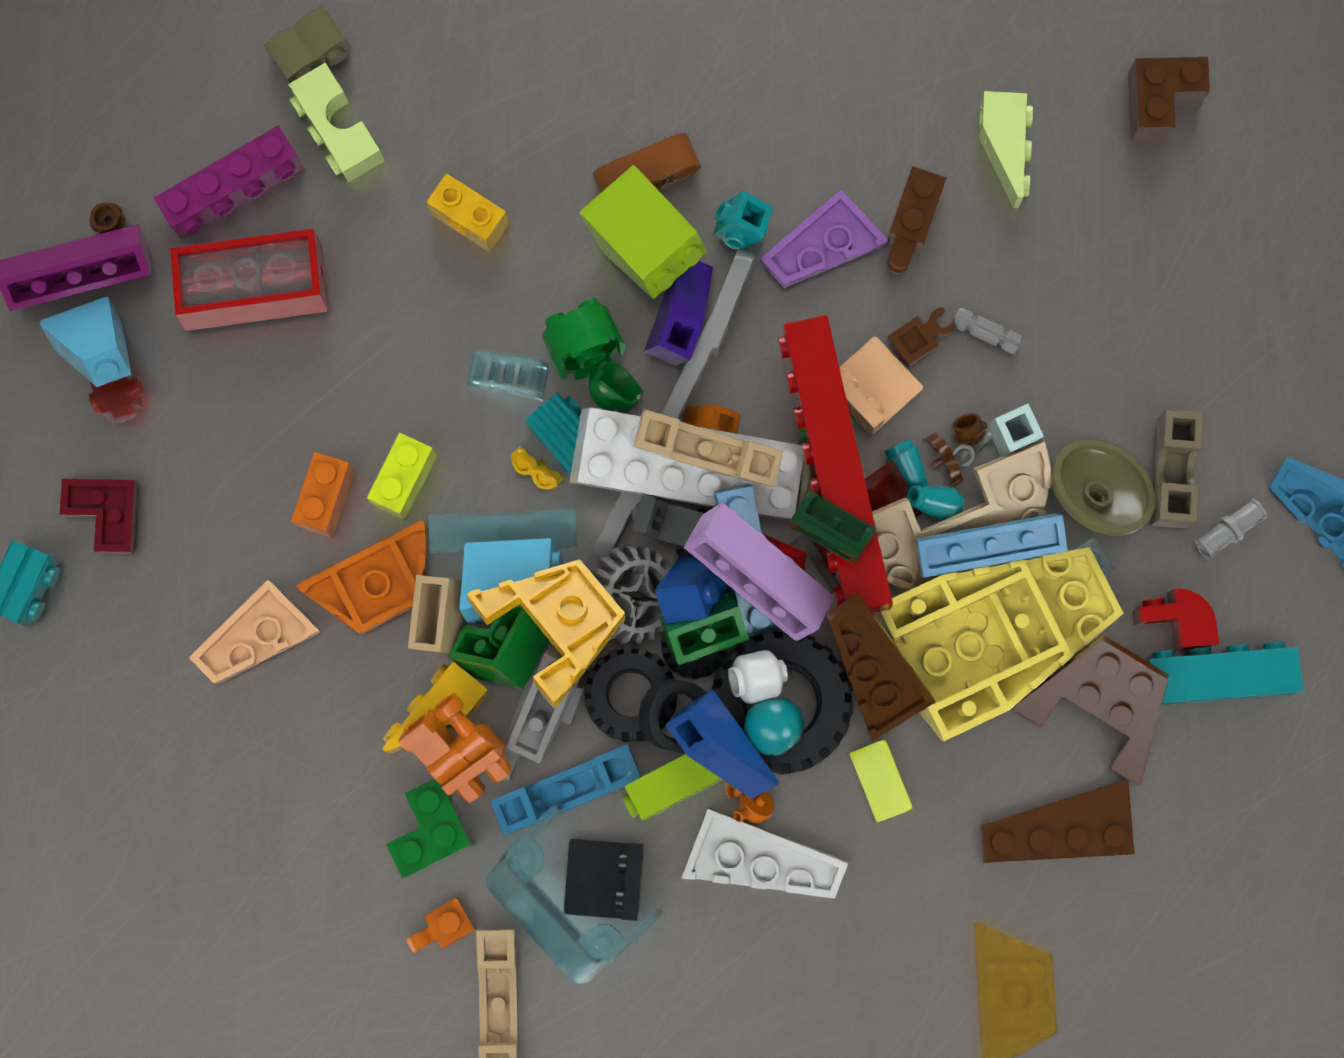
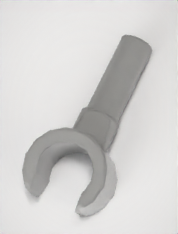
[953,431,993,467]

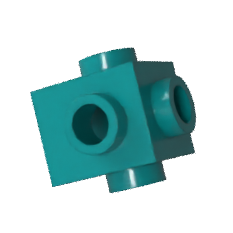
[712,191,773,249]

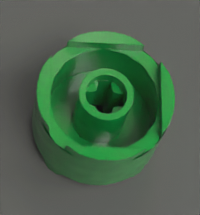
[542,298,626,380]

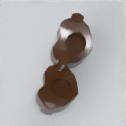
[922,432,963,487]

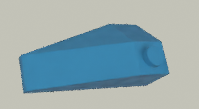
[1269,457,1344,568]

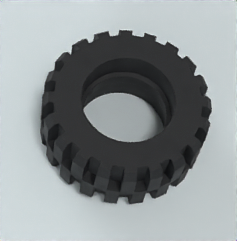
[711,630,854,775]

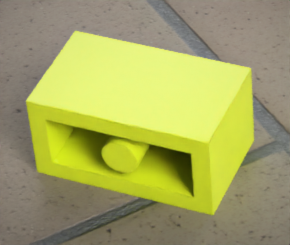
[367,432,437,520]

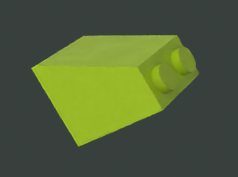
[579,165,707,299]

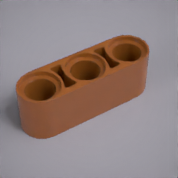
[593,133,702,193]

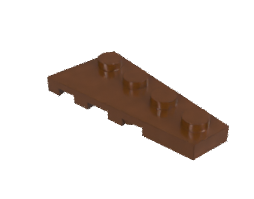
[826,593,935,741]
[980,779,1135,863]

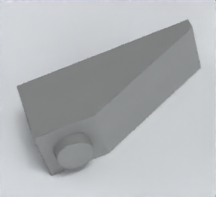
[506,644,581,764]

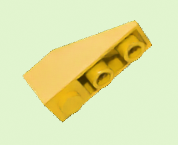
[382,662,491,754]

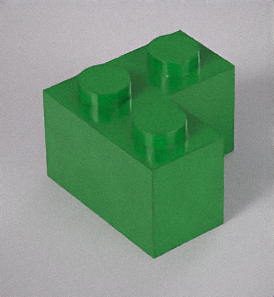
[447,605,549,689]
[386,779,475,878]

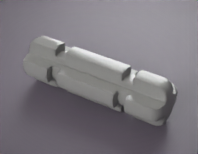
[952,308,1022,354]

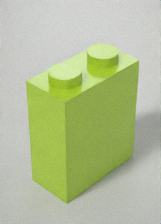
[622,754,723,822]

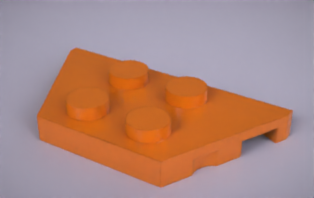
[297,519,427,635]

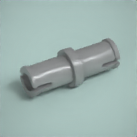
[1195,499,1268,560]

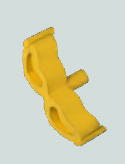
[511,446,564,490]

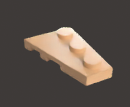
[189,580,321,685]

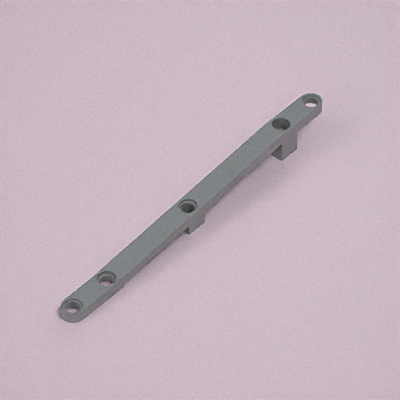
[503,248,756,781]

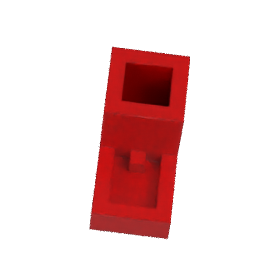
[1132,588,1219,651]

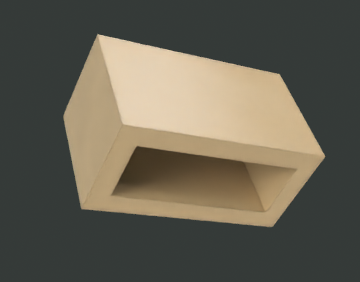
[408,575,465,654]

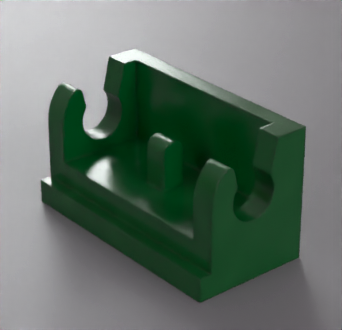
[790,490,877,566]

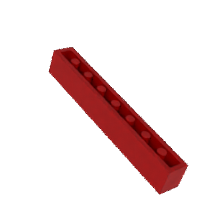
[778,315,893,613]

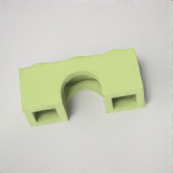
[289,62,385,183]

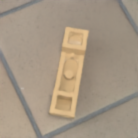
[633,409,784,487]
[476,929,518,1058]

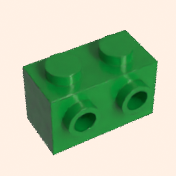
[659,592,749,665]

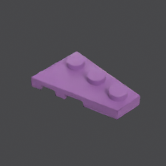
[760,189,889,288]

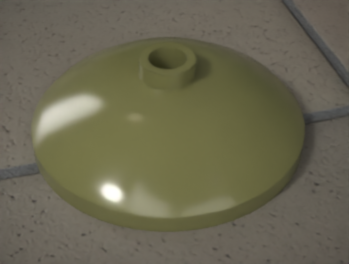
[1051,439,1156,536]

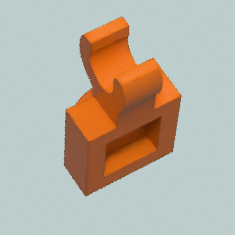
[406,897,475,953]

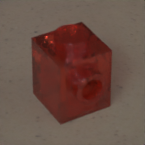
[89,372,145,423]

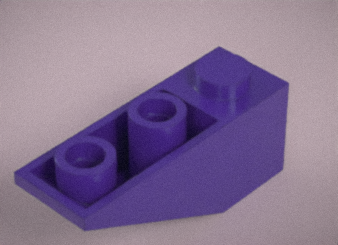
[644,261,713,366]

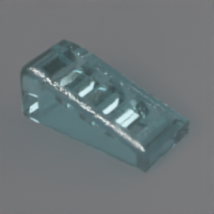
[467,350,549,399]

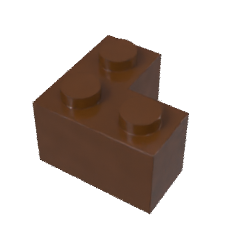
[1128,57,1210,141]

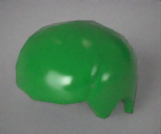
[588,359,643,414]

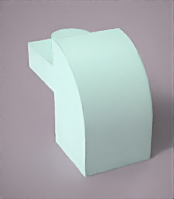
[990,404,1052,470]

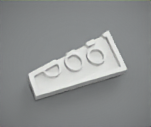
[681,807,848,899]

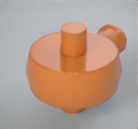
[733,792,774,824]

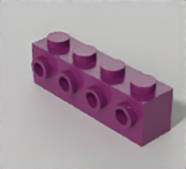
[154,125,304,239]
[0,224,151,311]

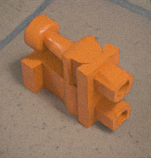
[398,693,512,804]

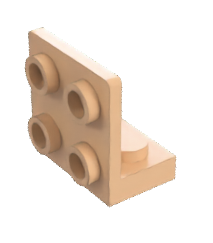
[839,337,923,436]

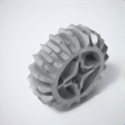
[590,544,672,645]

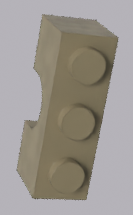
[1151,410,1204,529]

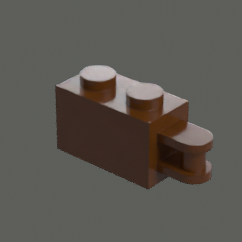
[887,166,947,274]

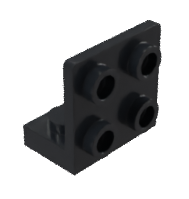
[564,839,644,921]

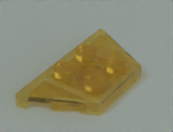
[973,923,1058,1058]

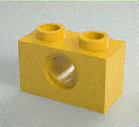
[426,173,510,253]

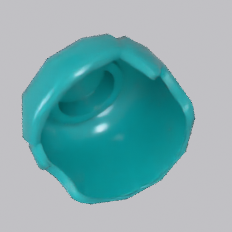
[743,697,804,756]

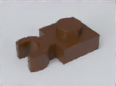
[887,307,956,368]

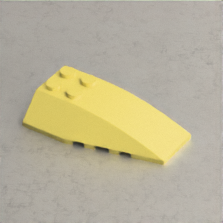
[877,547,1124,742]

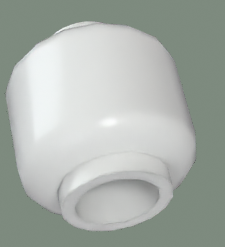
[728,650,788,704]

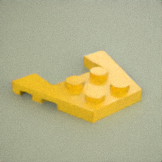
[467,559,625,708]

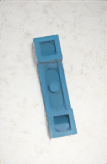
[490,744,641,836]

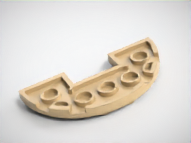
[872,440,1051,590]

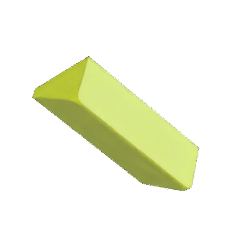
[849,739,913,823]

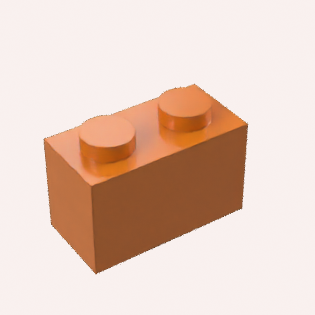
[291,452,356,538]

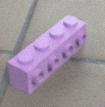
[683,502,835,641]

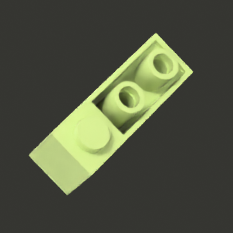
[978,91,1033,208]

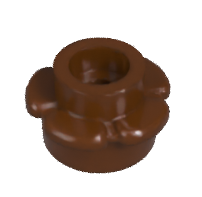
[90,202,125,234]
[952,413,987,446]

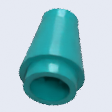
[884,438,929,491]
[907,485,964,521]

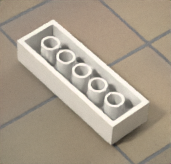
[569,407,804,519]

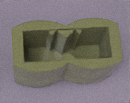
[264,6,351,83]

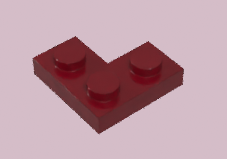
[59,478,138,554]

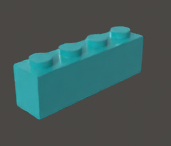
[1146,641,1304,705]

